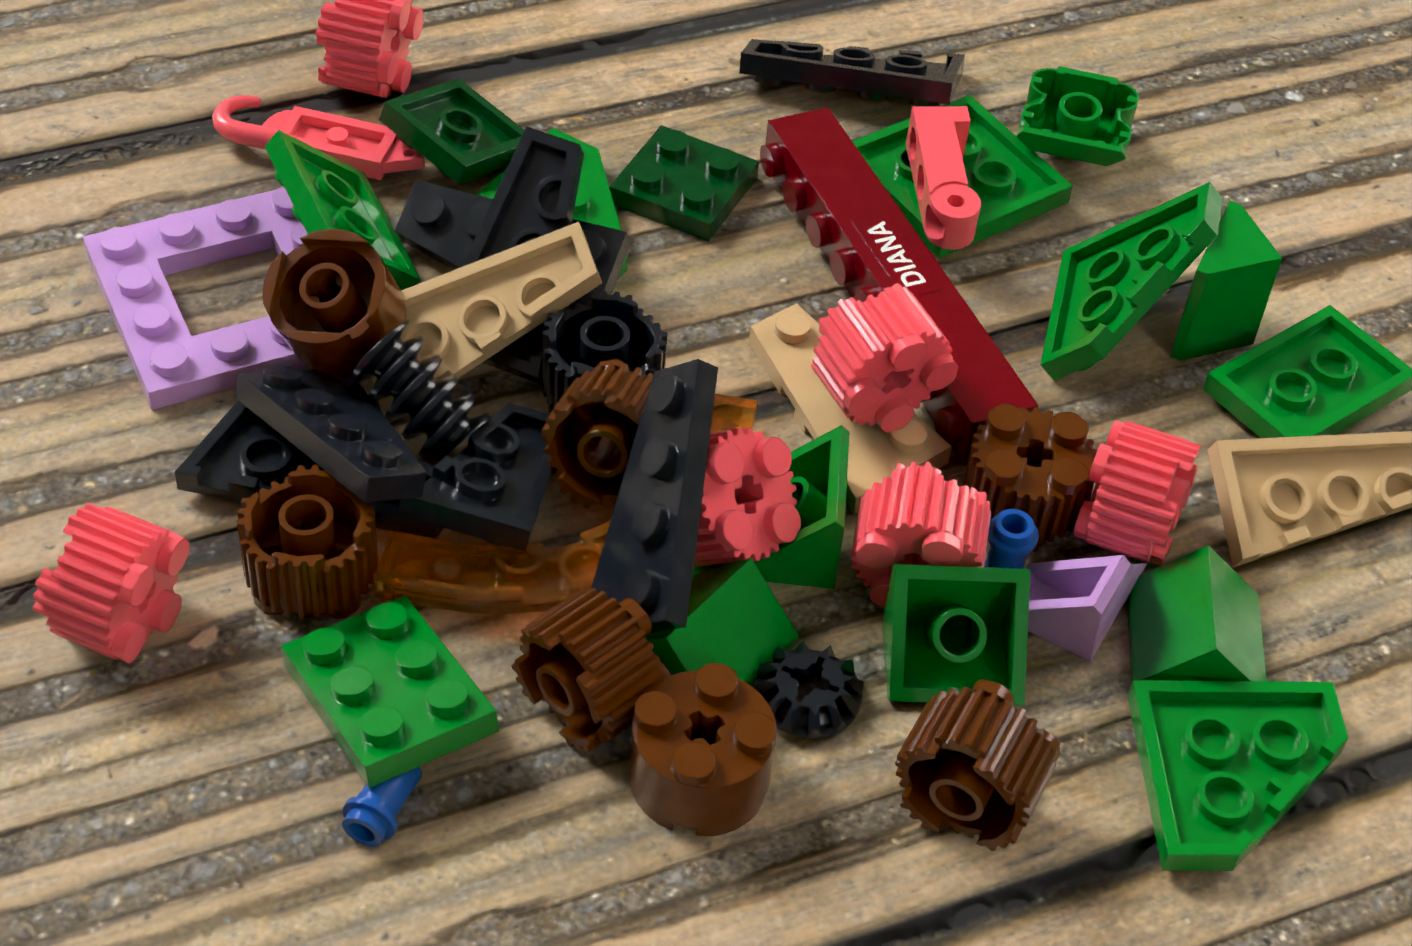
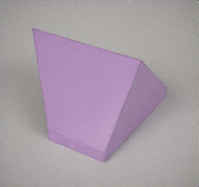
[1025,555,1147,662]

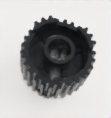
[542,290,668,413]

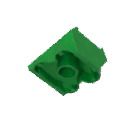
[1017,66,1139,166]

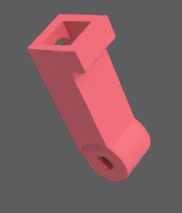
[906,107,981,250]

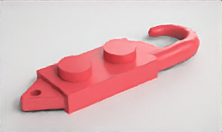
[212,95,425,180]

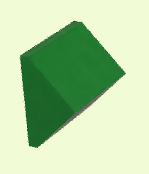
[1170,200,1282,361]
[753,425,850,589]
[1127,545,1267,684]
[645,558,799,687]
[882,564,1031,705]

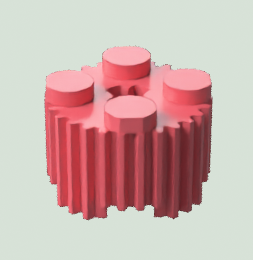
[315,0,423,98]
[811,283,958,433]
[1074,420,1201,566]
[694,428,801,567]
[850,462,991,608]
[32,503,190,664]

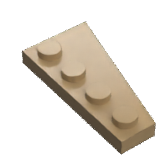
[372,222,602,423]
[749,303,952,515]
[1207,431,1412,568]

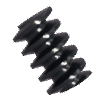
[351,320,491,460]

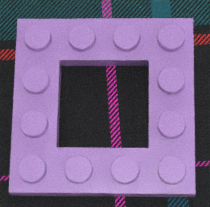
[83,187,309,410]

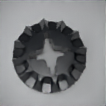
[754,640,864,738]

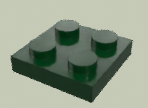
[379,78,524,184]
[609,125,759,242]

